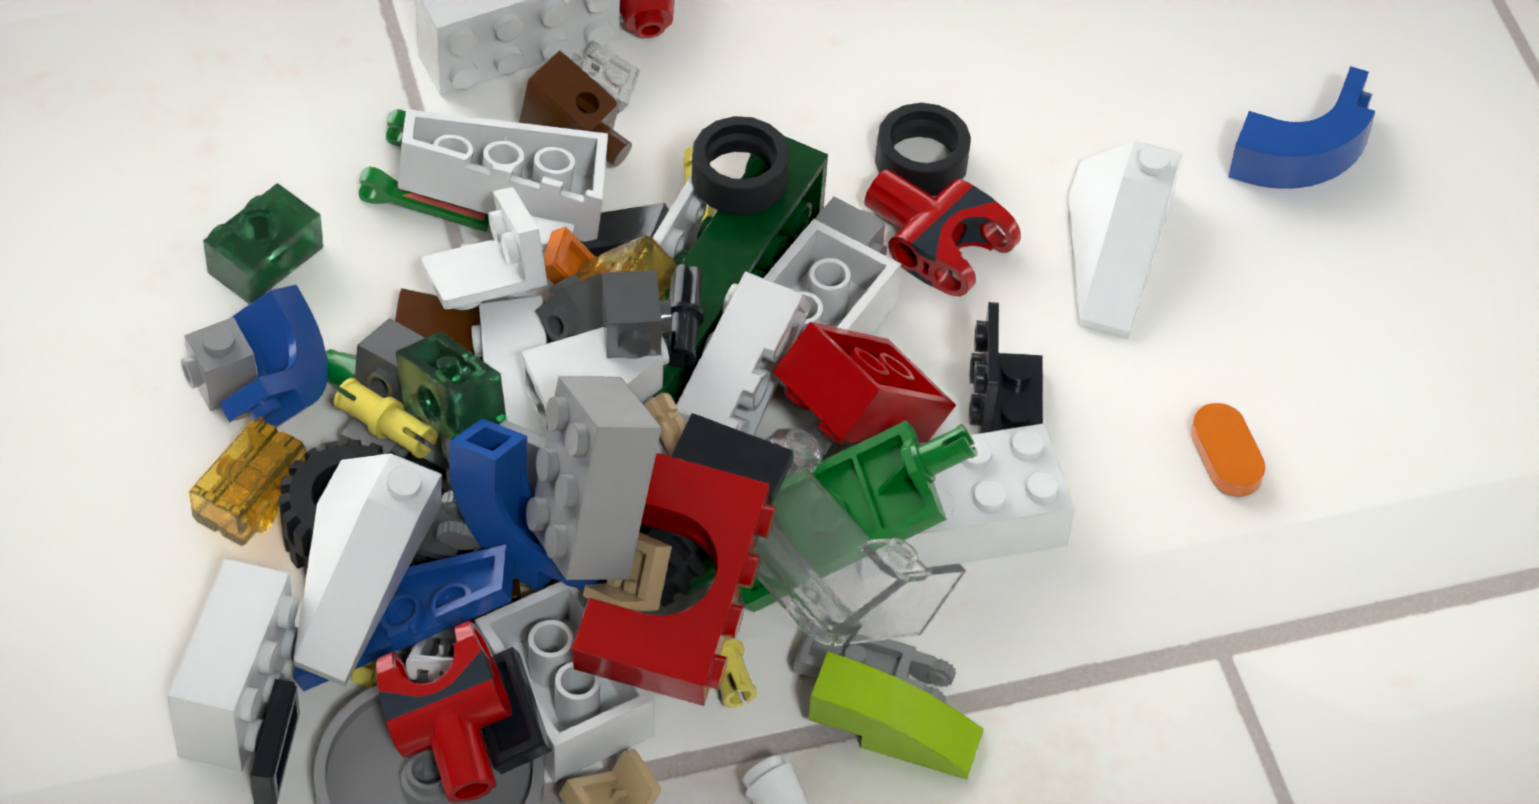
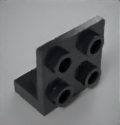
[969,302,1043,434]

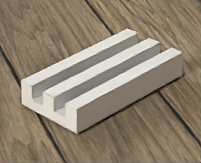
[406,626,456,681]

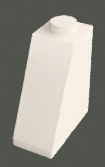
[521,327,669,436]

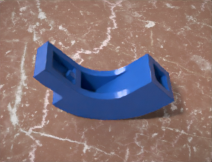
[1228,66,1376,189]
[219,285,328,433]
[449,418,598,590]

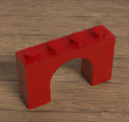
[572,453,777,706]

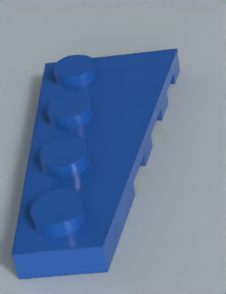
[294,545,515,691]

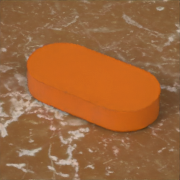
[1191,403,1265,497]

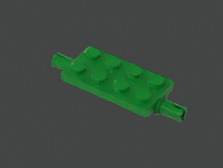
[685,420,978,612]

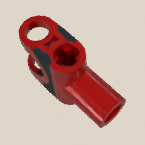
[864,169,1021,297]
[376,620,512,803]

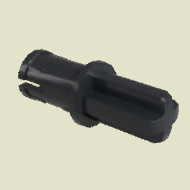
[664,264,704,368]

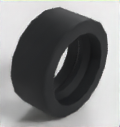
[875,102,971,196]
[691,116,790,215]

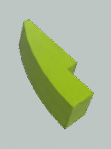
[808,651,984,780]

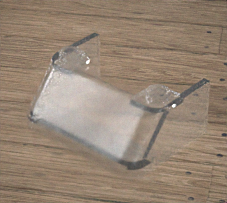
[753,427,966,647]

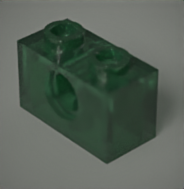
[203,183,324,304]
[395,331,507,441]

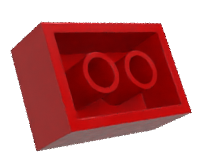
[772,322,956,444]

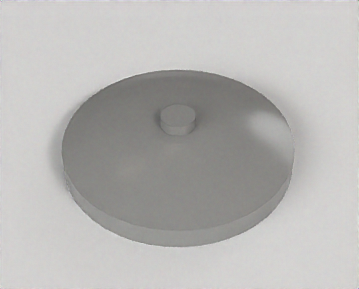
[314,673,545,804]

